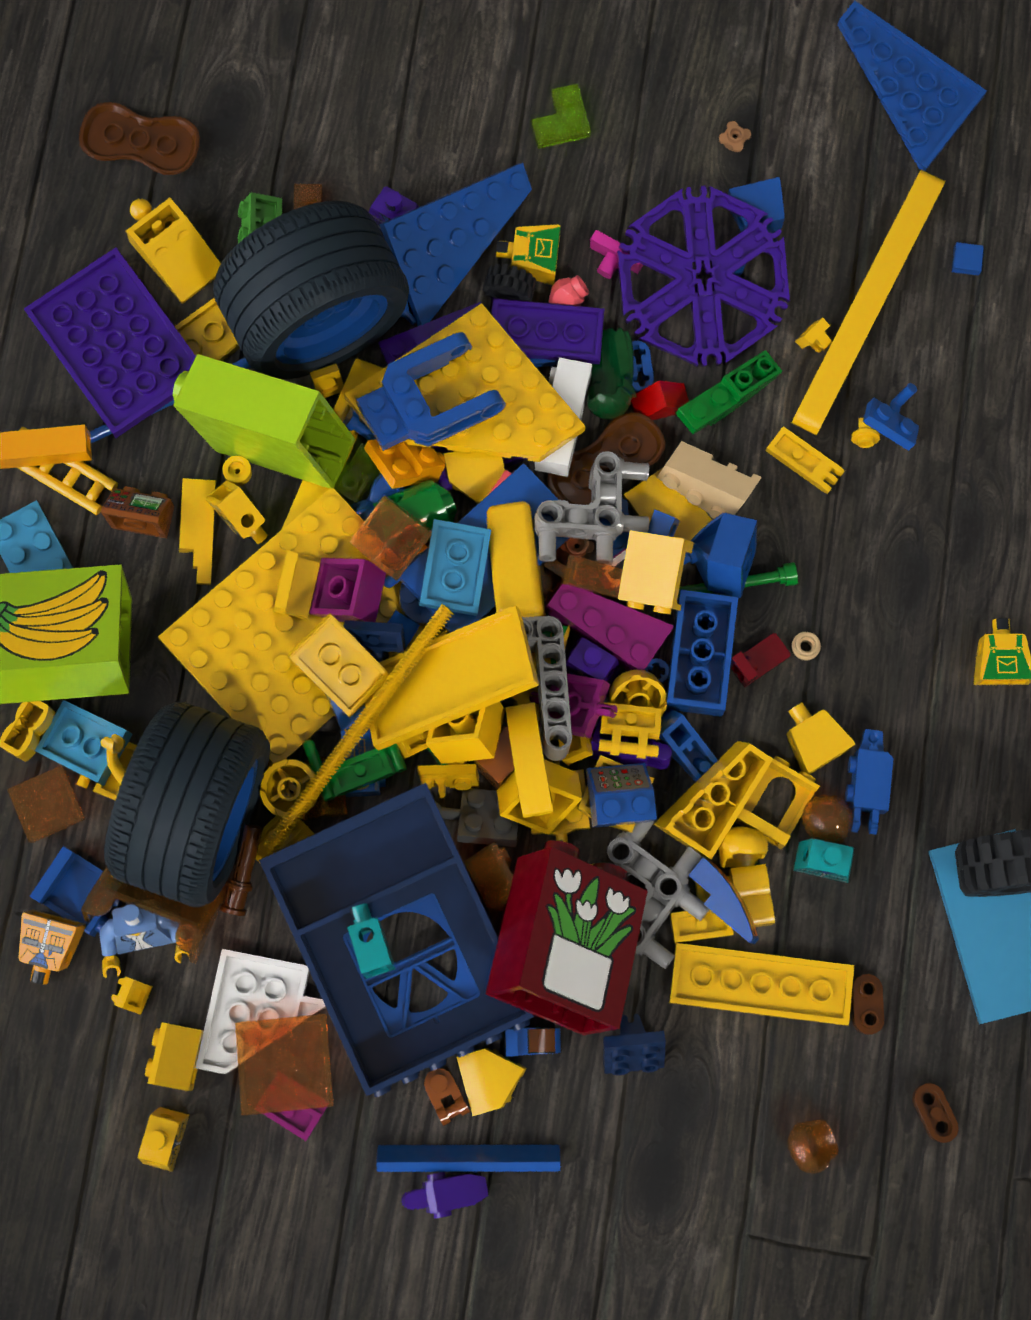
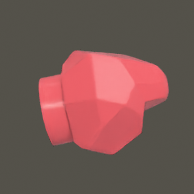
[549,275,589,306]

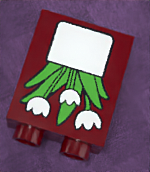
[485,840,648,1035]

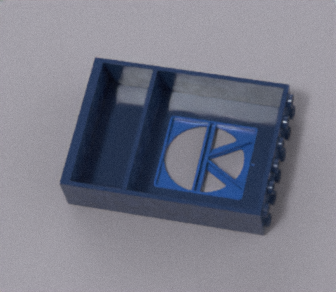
[259,783,534,1097]

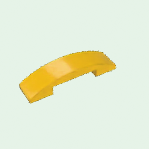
[506,702,553,818]

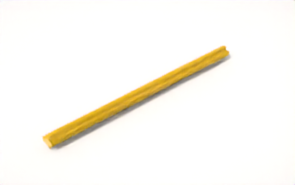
[264,604,454,852]

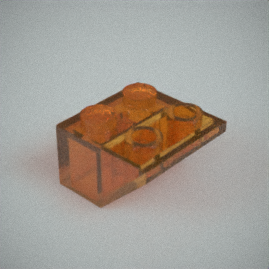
[350,495,432,581]
[464,842,513,917]

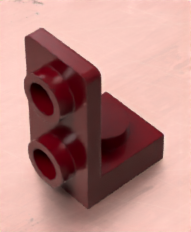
[730,633,791,688]

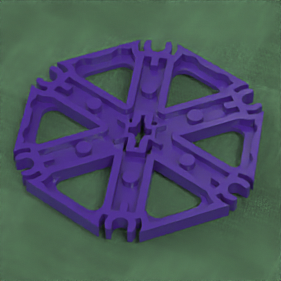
[617,186,790,367]

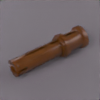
[220,824,264,916]

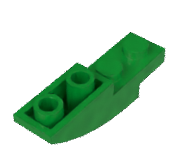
[676,350,782,435]

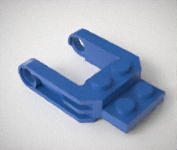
[356,332,506,451]

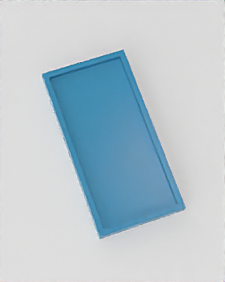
[929,829,1031,1024]

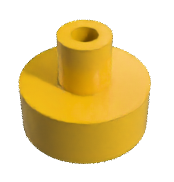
[222,456,252,486]

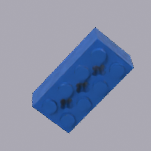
[666,590,738,717]

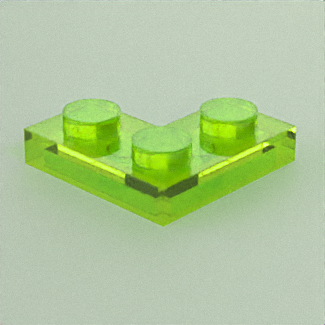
[532,83,591,149]

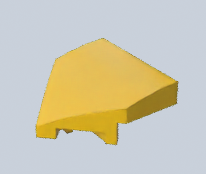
[444,451,505,505]
[456,1048,527,1116]

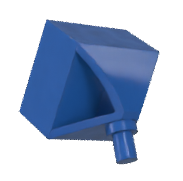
[684,513,757,598]

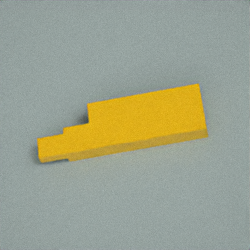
[179,478,216,585]

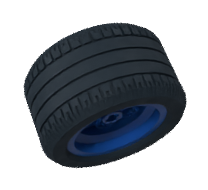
[213,201,409,379]
[104,702,270,907]

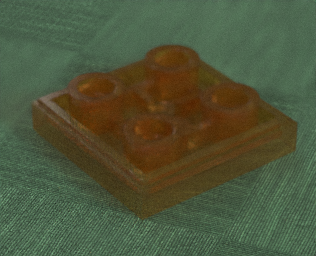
[7,765,85,844]

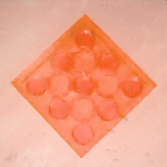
[235,1014,334,1115]

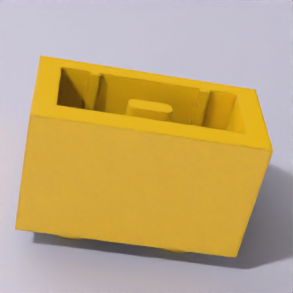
[145,1022,204,1091]

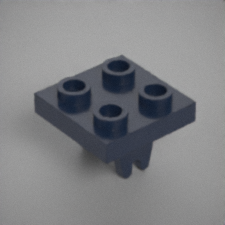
[603,1014,666,1076]

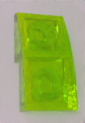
[334,443,379,503]

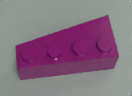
[545,581,674,671]

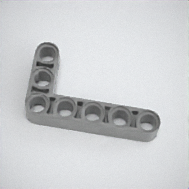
[522,616,572,761]

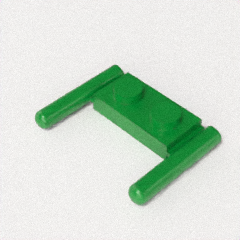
[303,739,407,802]

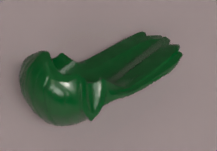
[587,328,637,419]

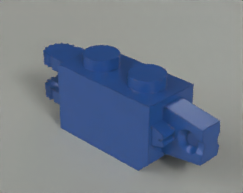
[845,729,893,835]

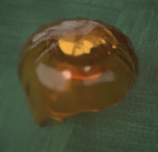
[801,794,853,844]
[787,1119,839,1174]

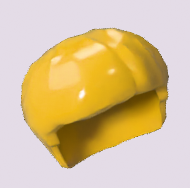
[718,827,768,868]

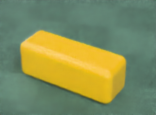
[487,501,546,617]

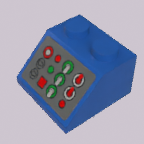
[586,763,657,828]

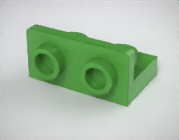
[238,192,282,243]

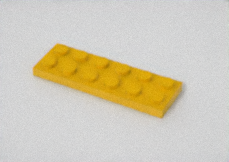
[669,943,854,1026]

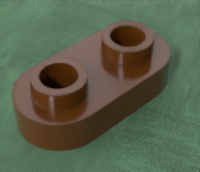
[851,974,884,1035]
[913,1083,959,1143]

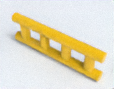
[17,427,118,515]

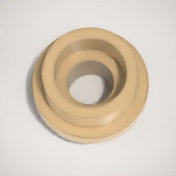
[791,632,821,661]

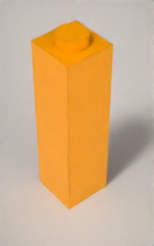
[0,424,92,469]

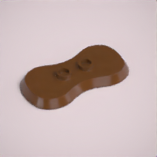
[79,102,200,175]
[548,412,665,505]

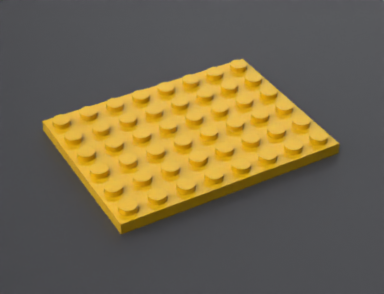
[158,488,426,764]

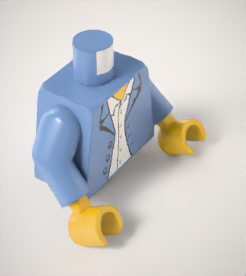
[100,901,194,978]

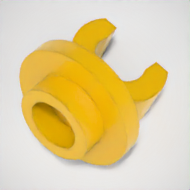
[851,418,880,448]

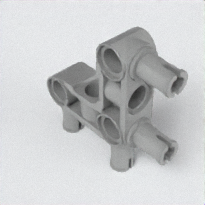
[533,451,649,566]
[607,821,709,969]

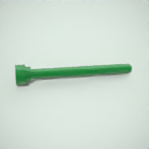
[678,562,798,596]

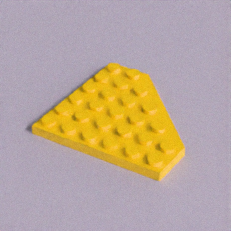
[345,303,585,462]

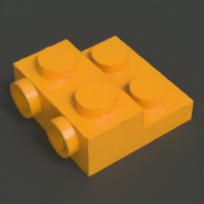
[364,439,446,489]

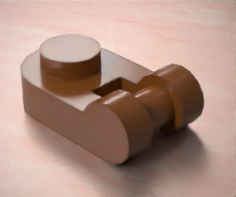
[424,1068,470,1126]

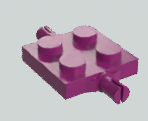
[529,674,617,738]

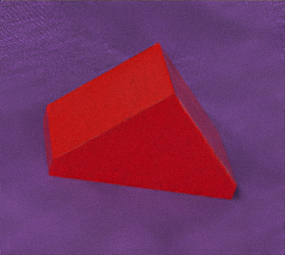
[631,380,689,420]

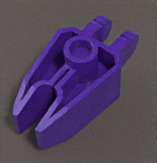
[400,1172,488,1219]

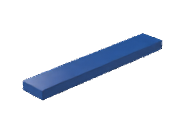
[376,1145,560,1172]

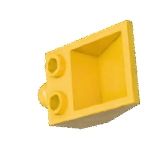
[126,197,221,304]

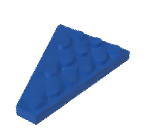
[838,0,987,171]
[379,163,532,326]

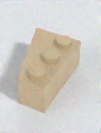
[657,441,762,519]

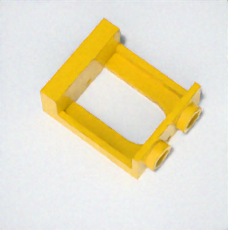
[735,756,820,849]

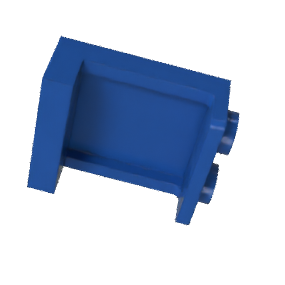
[30,846,127,937]

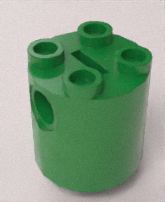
[373,479,457,555]

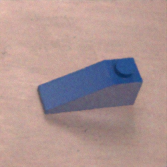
[658,708,718,782]

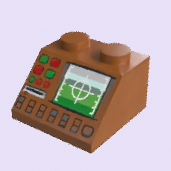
[101,486,174,539]

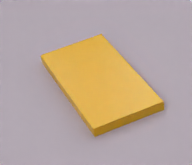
[365,605,539,751]

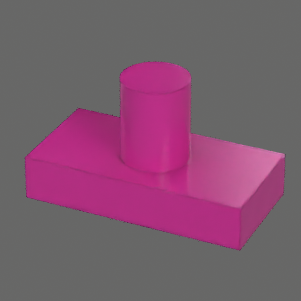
[590,230,643,279]

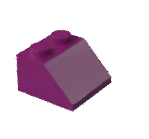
[309,558,387,622]

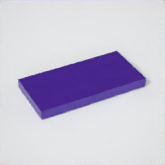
[492,298,605,364]

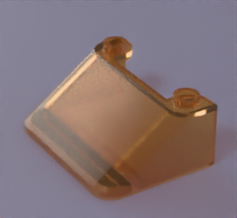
[81,866,226,964]

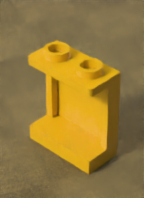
[618,530,694,615]

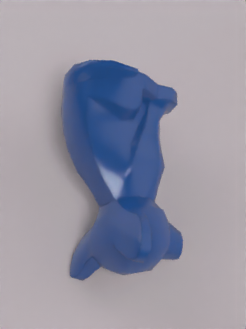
[350,473,405,527]

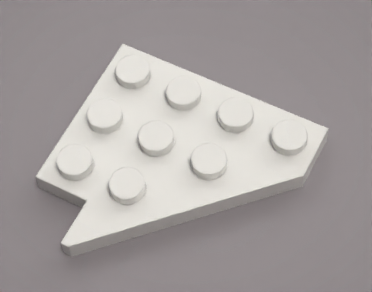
[196,949,326,1074]

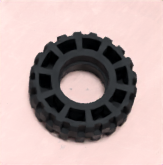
[955,829,1031,897]

